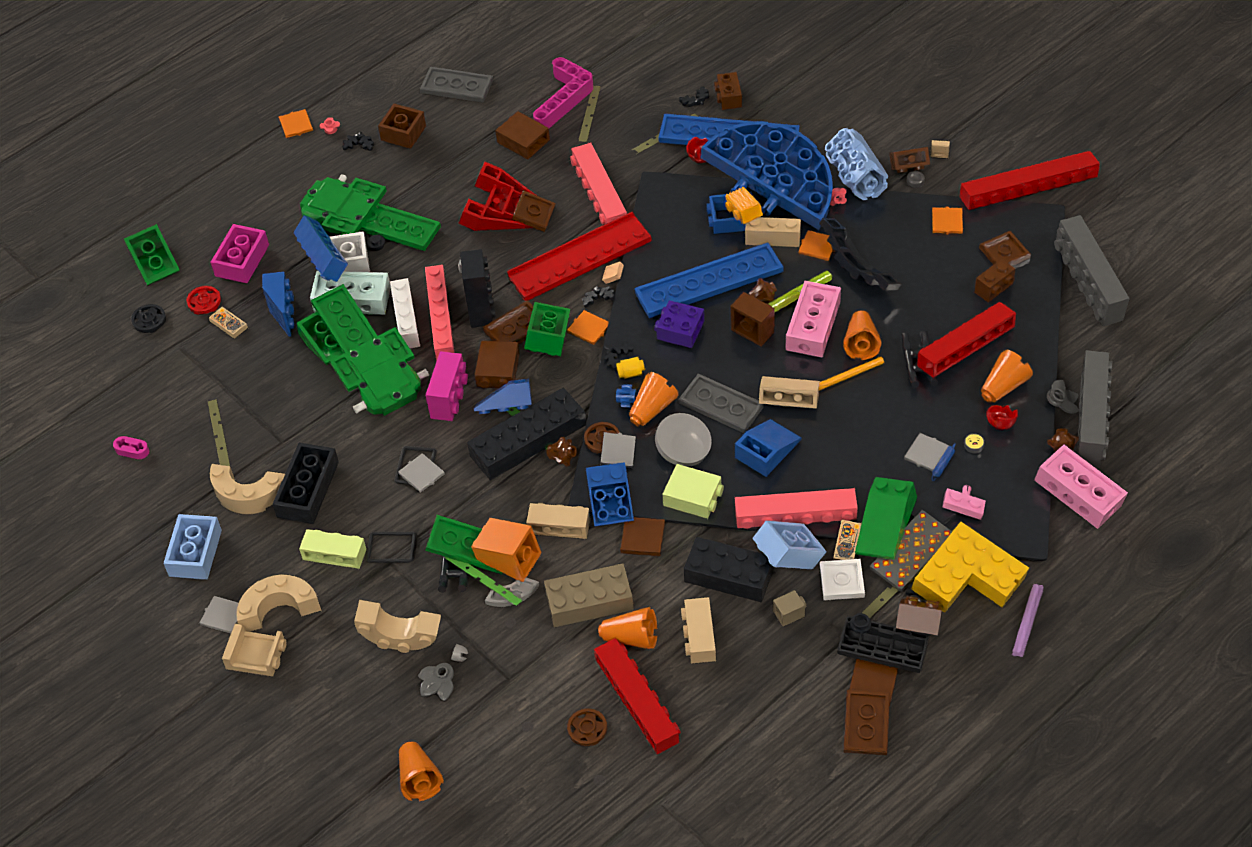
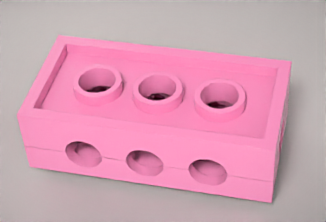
[786,281,841,357]
[1035,445,1128,529]

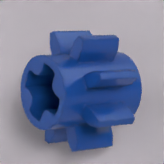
[616,384,637,407]

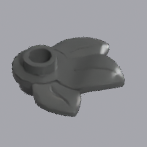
[1047,380,1079,414]
[418,663,454,701]

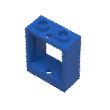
[706,192,752,234]

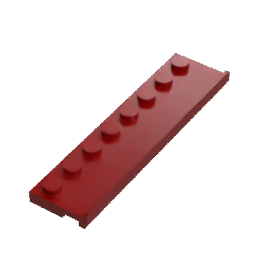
[507,212,652,301]

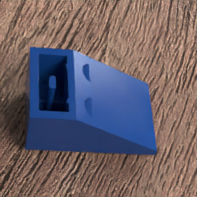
[262,272,294,336]
[474,379,532,414]
[735,419,801,477]
[586,462,634,527]

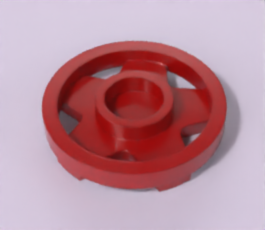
[187,286,221,315]

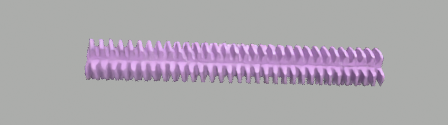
[1012,584,1043,657]

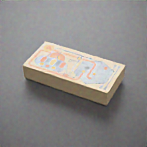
[209,307,248,339]
[833,520,861,560]

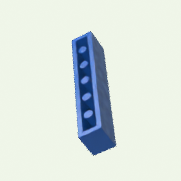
[293,215,348,282]

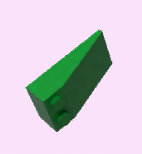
[855,477,917,560]

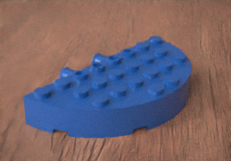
[701,121,833,230]

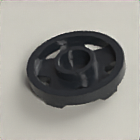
[131,304,166,333]

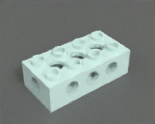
[310,271,391,315]

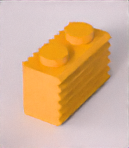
[725,187,763,225]

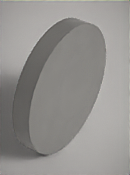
[655,413,711,467]

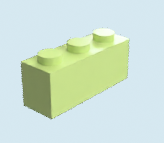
[299,529,366,569]

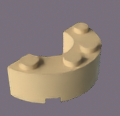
[210,464,285,514]
[237,575,321,632]
[354,600,441,653]

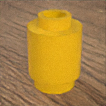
[616,357,645,379]

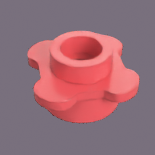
[320,118,340,134]
[830,188,847,206]

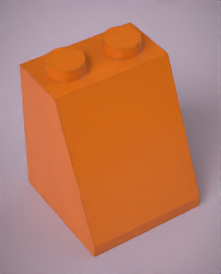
[471,518,541,582]

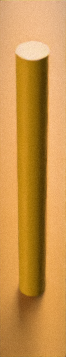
[819,357,884,391]

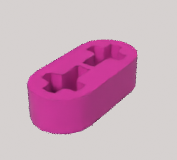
[113,436,149,459]

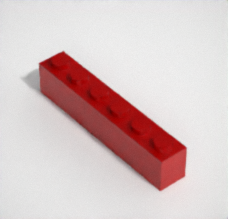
[917,302,1016,378]
[594,638,680,754]

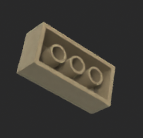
[544,564,634,627]

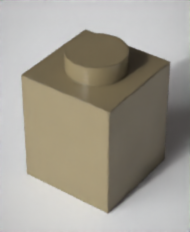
[773,590,806,626]

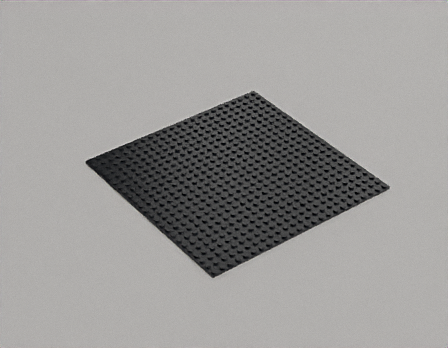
[568,171,1065,561]

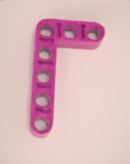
[533,57,593,128]

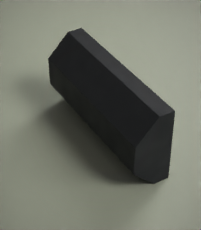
[837,615,929,673]

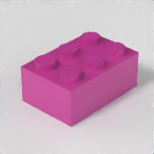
[211,224,269,283]
[426,351,468,421]

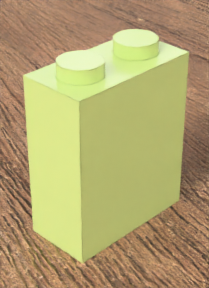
[663,464,724,519]

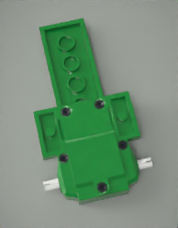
[300,175,441,251]
[311,284,429,416]

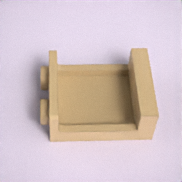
[222,624,286,676]

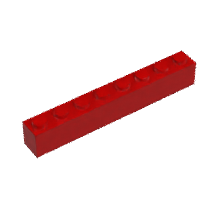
[960,151,1100,210]

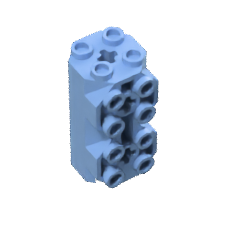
[825,128,888,200]

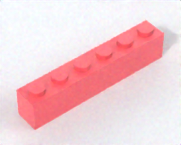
[570,143,627,225]
[425,265,455,360]
[735,488,857,529]

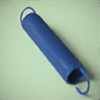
[932,443,956,481]

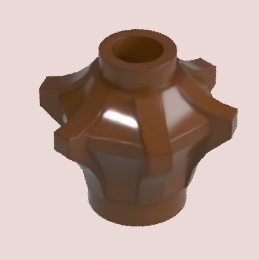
[749,278,777,303]
[1047,428,1079,452]
[547,437,577,466]

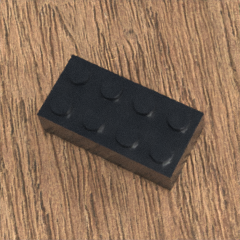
[460,249,495,328]
[273,442,339,524]
[684,537,774,602]

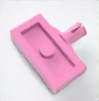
[942,485,986,520]

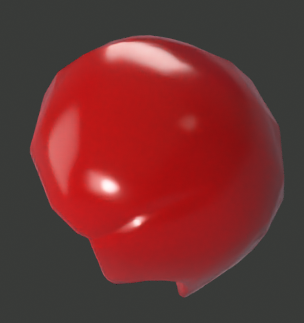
[686,137,708,163]
[986,405,1018,430]

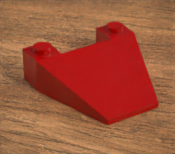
[458,162,537,230]

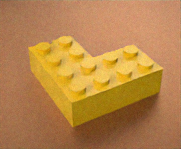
[911,522,1029,612]

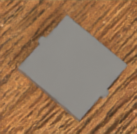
[600,432,636,468]
[904,433,949,471]
[398,453,445,493]
[199,596,239,634]

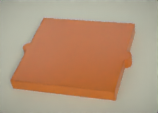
[279,109,313,138]
[932,207,963,235]
[798,230,835,261]
[567,310,609,345]

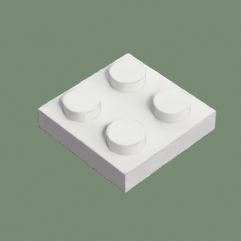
[820,559,865,600]

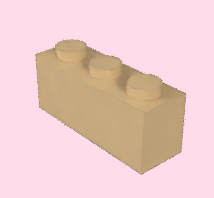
[745,217,801,247]
[759,376,820,409]
[526,503,590,539]
[681,597,716,663]

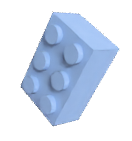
[164,514,222,579]
[752,521,827,569]

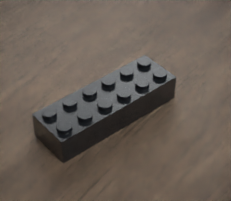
[467,387,586,481]

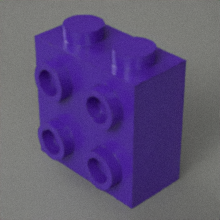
[654,300,705,348]

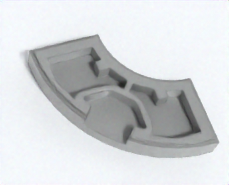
[485,577,539,607]

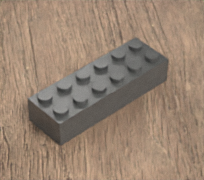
[1054,215,1130,327]
[1076,350,1112,468]

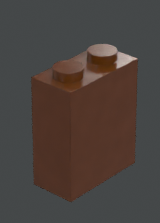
[495,111,550,160]
[475,341,520,388]

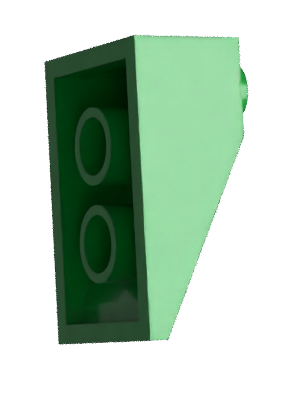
[124,224,180,286]
[524,302,570,356]
[296,312,343,365]

